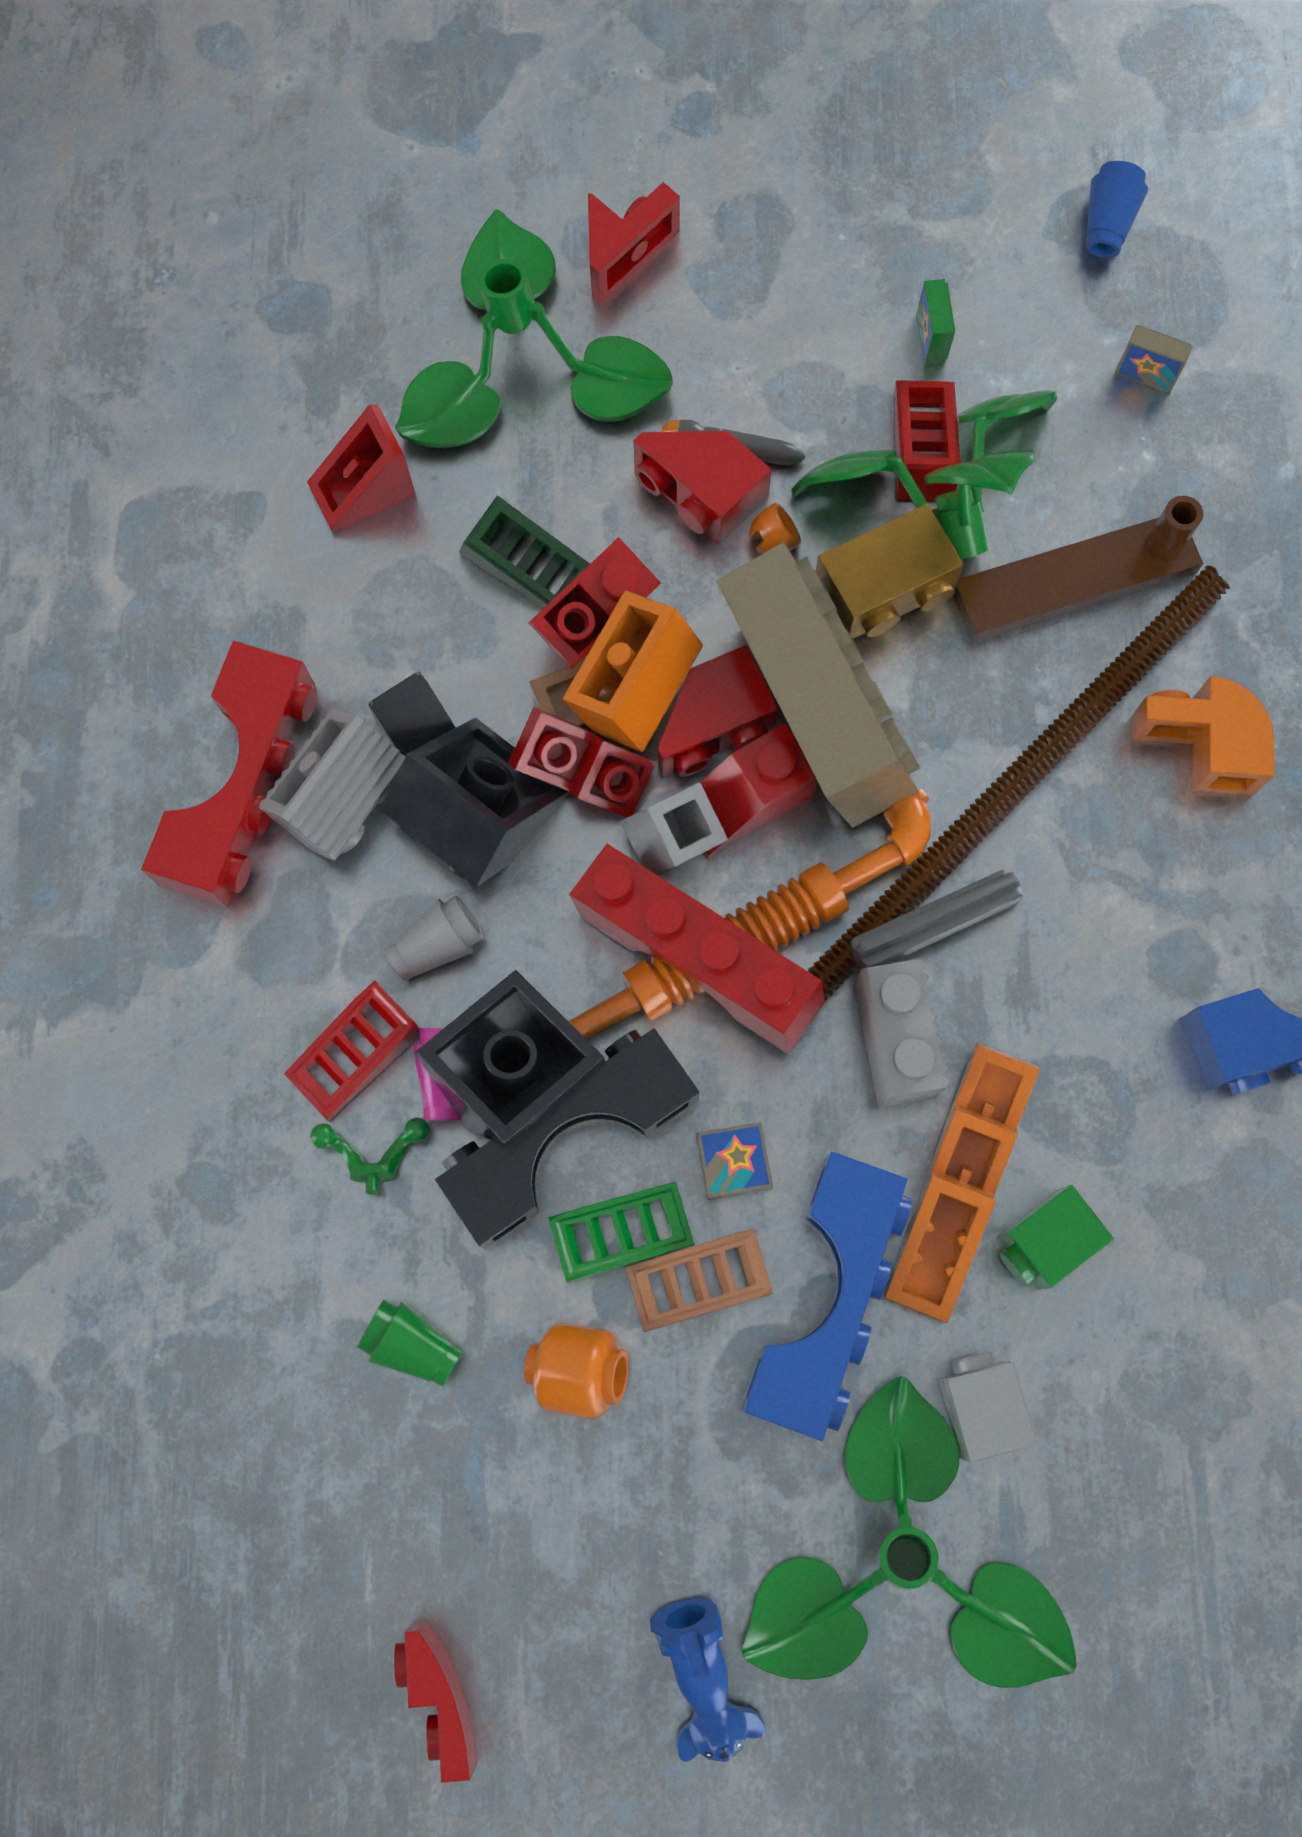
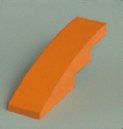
[884,1042,1040,1323]

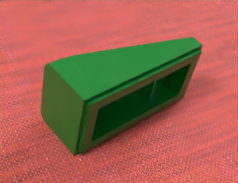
[548,1181,695,1284]

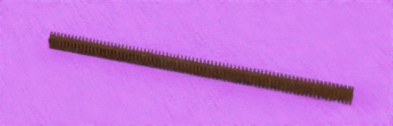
[808,565,1230,1001]

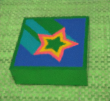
[916,279,956,366]

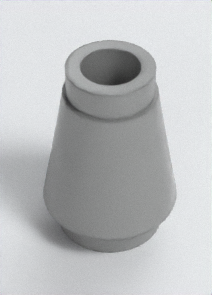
[384,896,484,981]

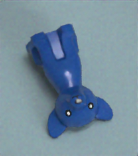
[650,1598,766,1762]

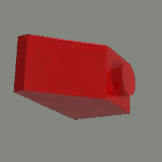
[700,723,817,859]

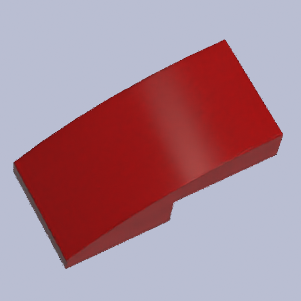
[508,707,656,818]
[394,1621,477,1783]

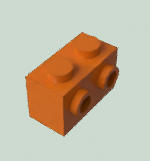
[562,590,704,752]

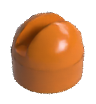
[749,502,801,554]

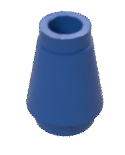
[1085,161,1148,258]

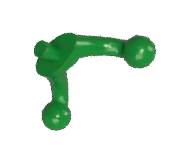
[310,1117,430,1195]

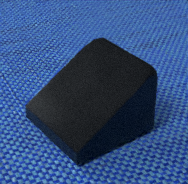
[368,671,456,757]

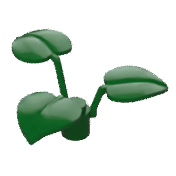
[395,209,673,448]
[791,390,1058,559]
[742,1376,1077,1688]

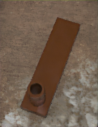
[953,496,1204,643]

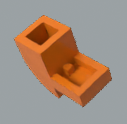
[1131,676,1274,795]

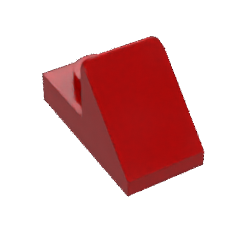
[588,182,680,305]

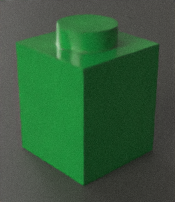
[997,1184,1114,1290]

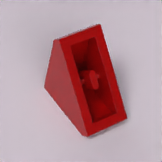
[307,404,416,531]

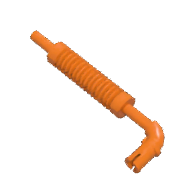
[569,789,931,1039]

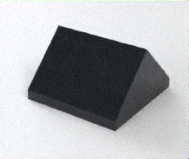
[416,969,605,1148]

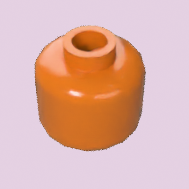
[524,1323,629,1419]

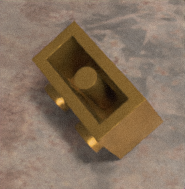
[815,503,964,639]

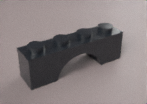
[434,1028,700,1250]

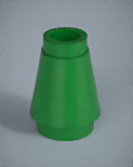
[356,1299,462,1387]

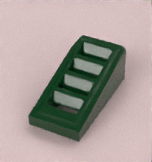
[459,495,590,607]

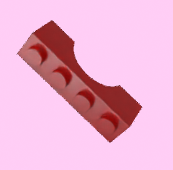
[141,640,317,908]
[569,843,825,1055]

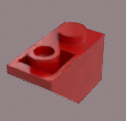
[633,431,772,545]
[528,537,661,669]
[658,645,778,778]

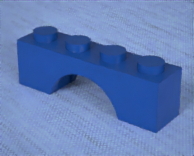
[1179,988,1302,1096]
[741,1151,913,1442]

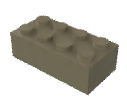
[716,542,921,828]

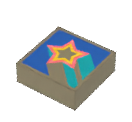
[1115,325,1193,394]
[697,1122,773,1200]

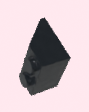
[380,717,570,887]

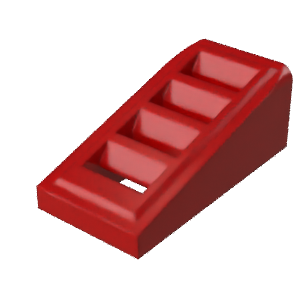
[894,380,961,501]
[284,980,419,1121]

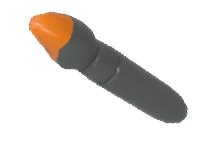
[662,420,805,465]

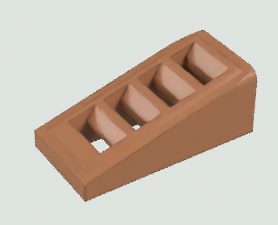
[626,1228,773,1332]

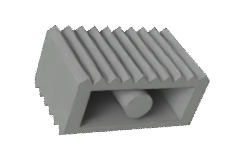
[259,708,405,861]
[854,959,951,1108]

